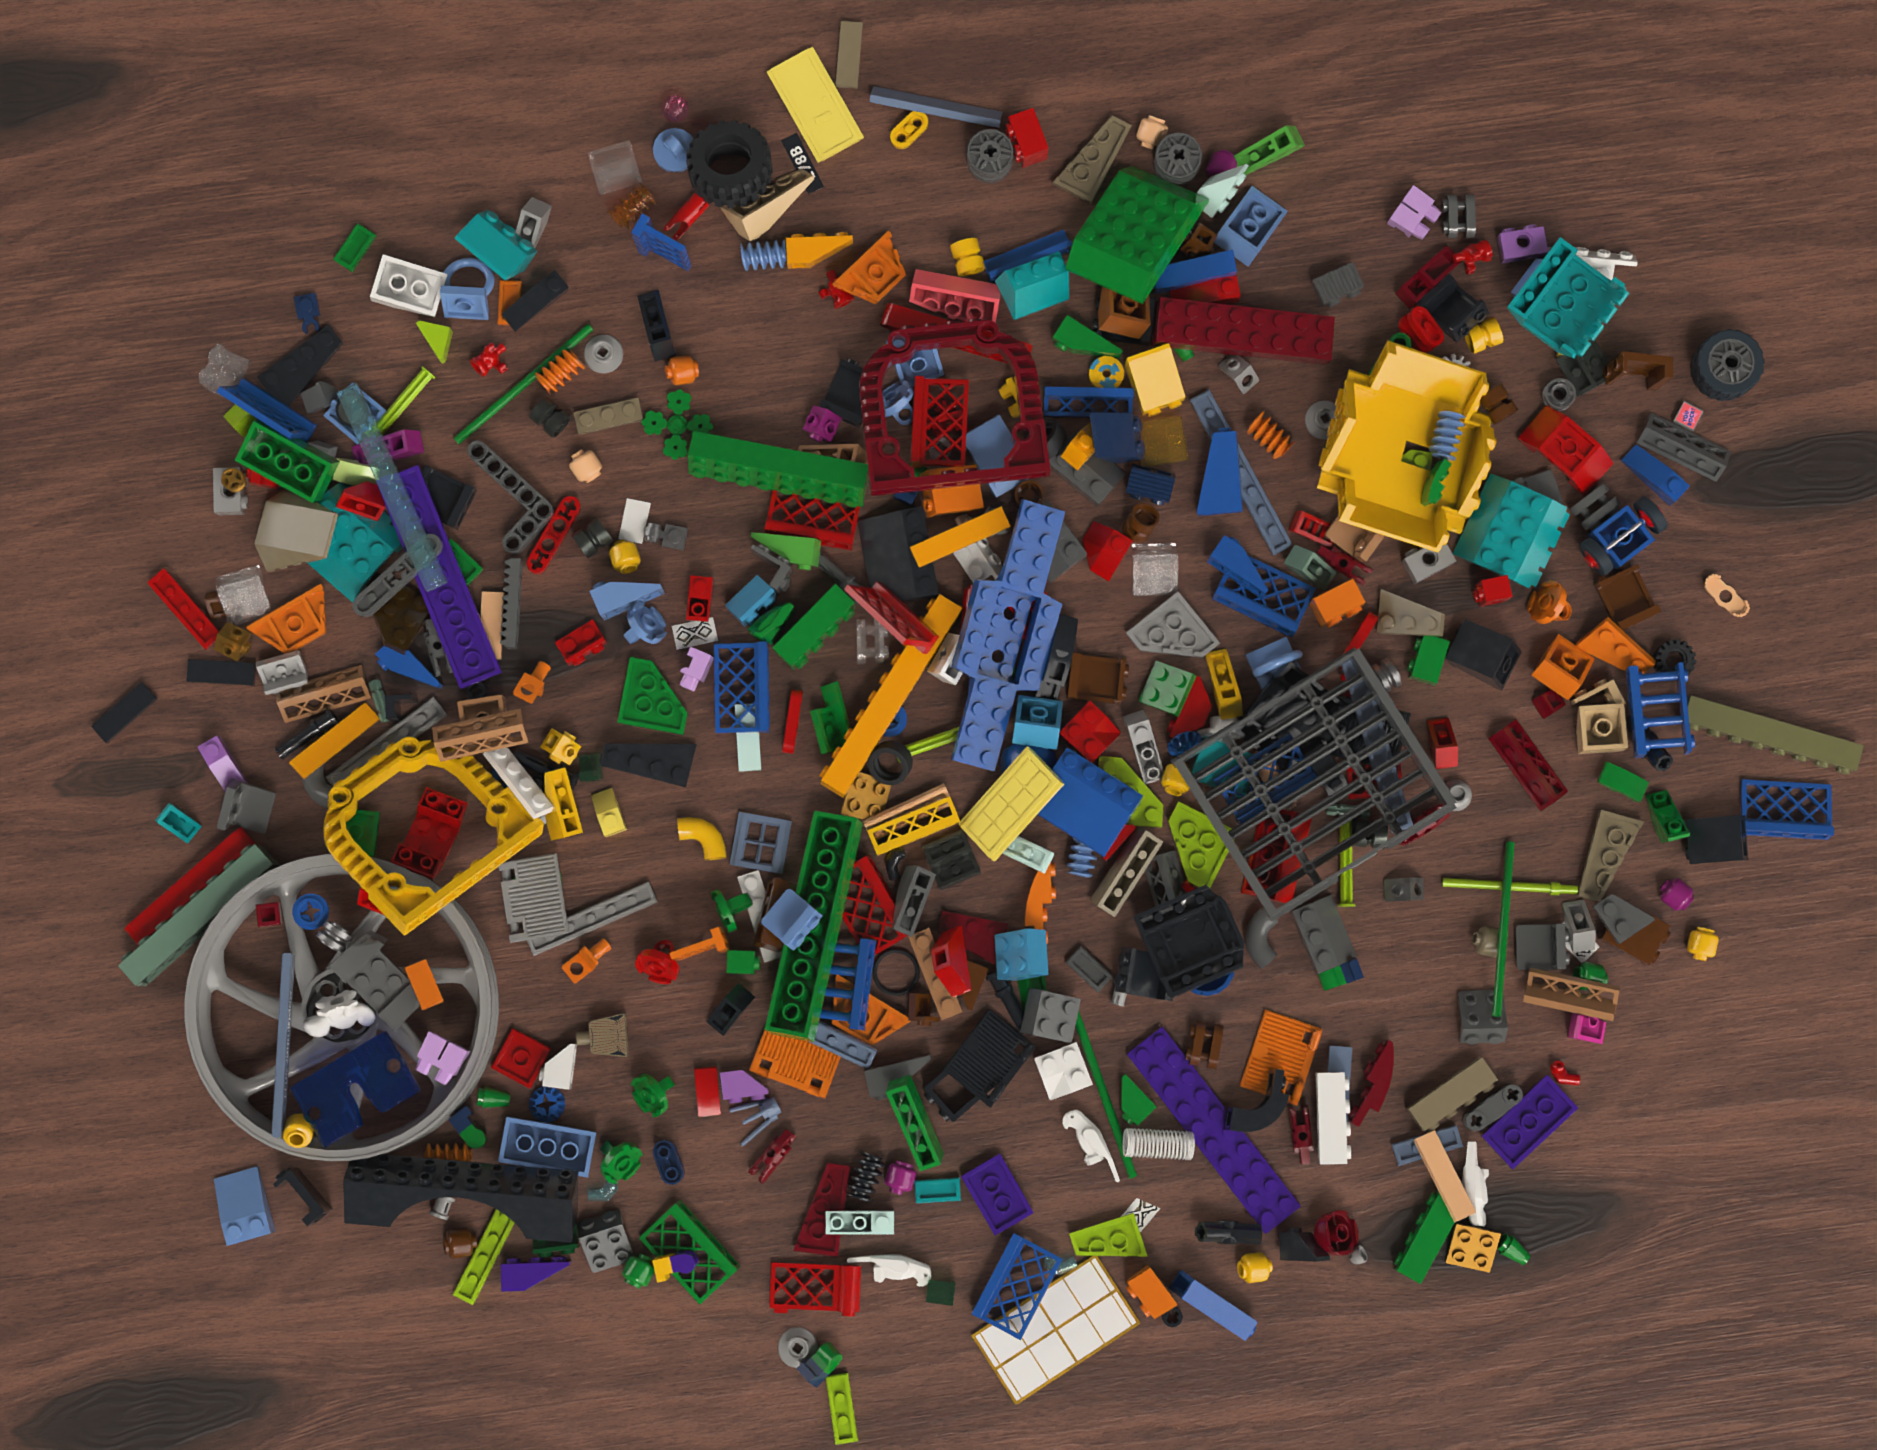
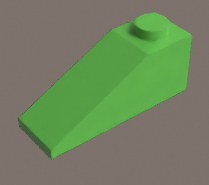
[1234,125,1305,175]
[751,532,821,570]

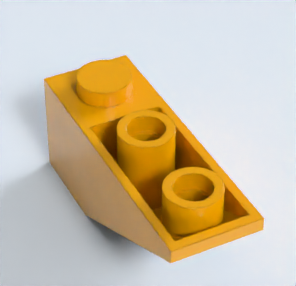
[786,232,853,269]

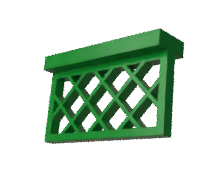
[639,1200,741,1305]

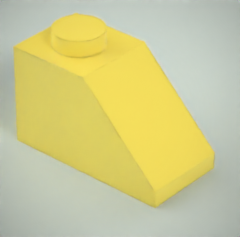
[591,788,628,837]

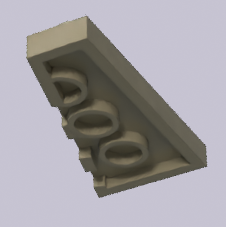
[1052,115,1132,204]
[1577,810,1644,902]

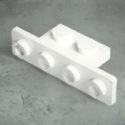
[1547,247,1638,280]
[953,514,1003,583]

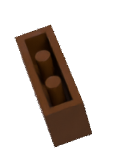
[753,878,797,953]

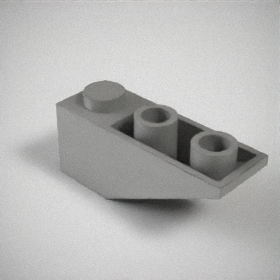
[1122,710,1164,785]

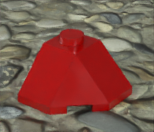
[1082,521,1133,582]

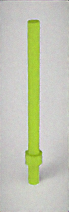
[1442,878,1578,896]

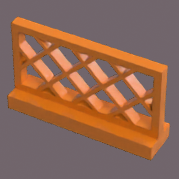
[669,927,731,961]

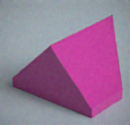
[1568,1013,1606,1044]

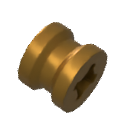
[221,468,247,493]

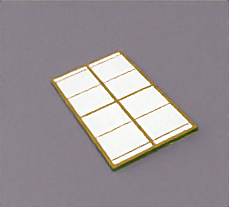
[971,1256,1141,1405]

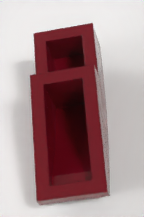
[1395,246,1462,309]

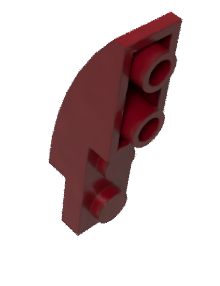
[1348,1040,1394,1127]

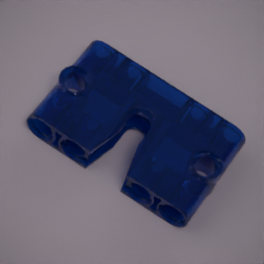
[289,1031,421,1148]

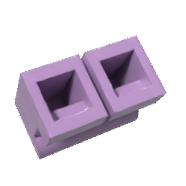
[1387,185,1442,240]
[680,646,714,692]
[415,1031,470,1085]

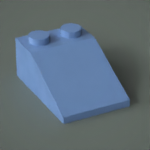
[1214,186,1288,267]
[960,415,1028,497]
[590,581,665,621]
[214,1166,276,1246]

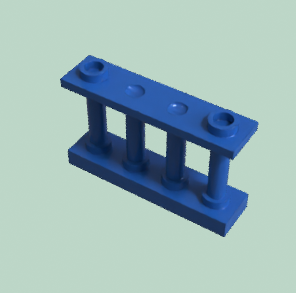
[1626,662,1695,758]
[820,938,876,1031]

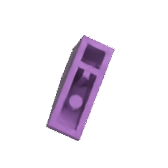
[198,736,248,792]

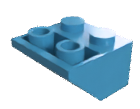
[725,575,777,627]

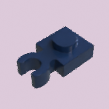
[294,293,321,334]

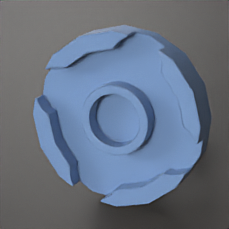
[653,128,693,172]
[882,381,914,425]
[623,602,667,645]

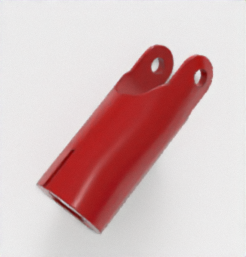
[663,193,709,241]

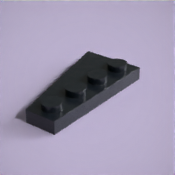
[257,325,343,406]
[599,744,697,787]

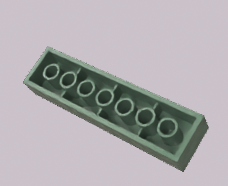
[118,844,281,987]

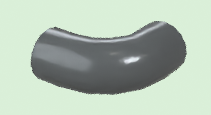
[302,763,340,809]
[1244,906,1278,969]

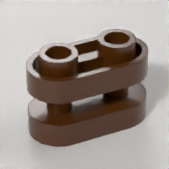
[1185,1020,1224,1070]

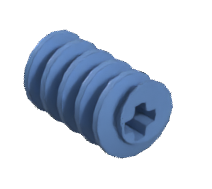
[741,240,787,271]
[1429,411,1465,461]
[1066,838,1097,878]

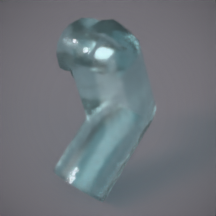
[588,1180,618,1201]
[1043,1257,1078,1275]

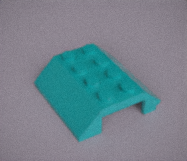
[1507,237,1629,358]
[1453,473,1570,588]
[306,482,403,602]

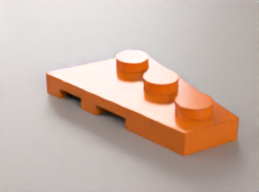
[1576,617,1656,674]

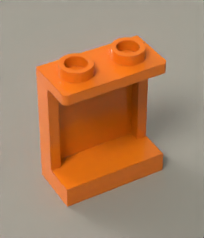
[920,465,984,517]

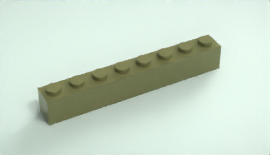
[1687,696,1864,775]

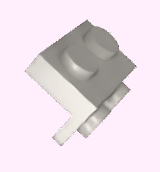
[256,650,308,695]

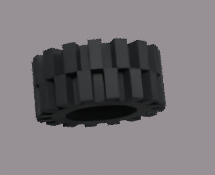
[1653,639,1697,681]

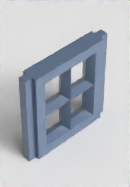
[729,812,792,874]

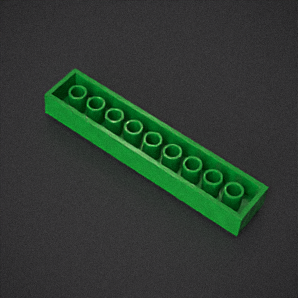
[765,811,863,1042]

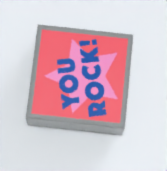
[1672,401,1704,432]

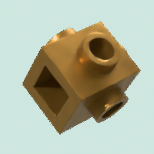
[213,622,252,661]

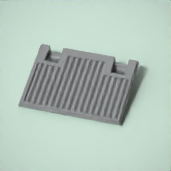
[498,853,569,943]

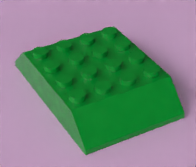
[1066,166,1209,304]

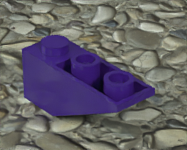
[501,1256,572,1292]

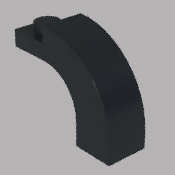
[1224,1069,1289,1132]

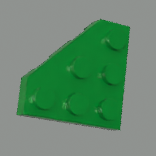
[617,657,688,735]

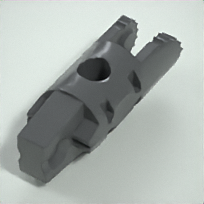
[423,619,453,677]

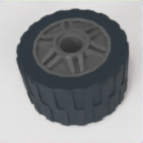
[1690,329,1765,401]

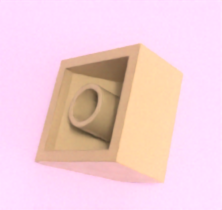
[1576,703,1628,754]

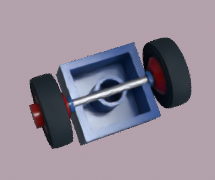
[1579,496,1668,576]

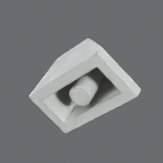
[539,1044,577,1089]

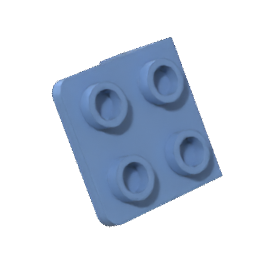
[761,889,823,951]

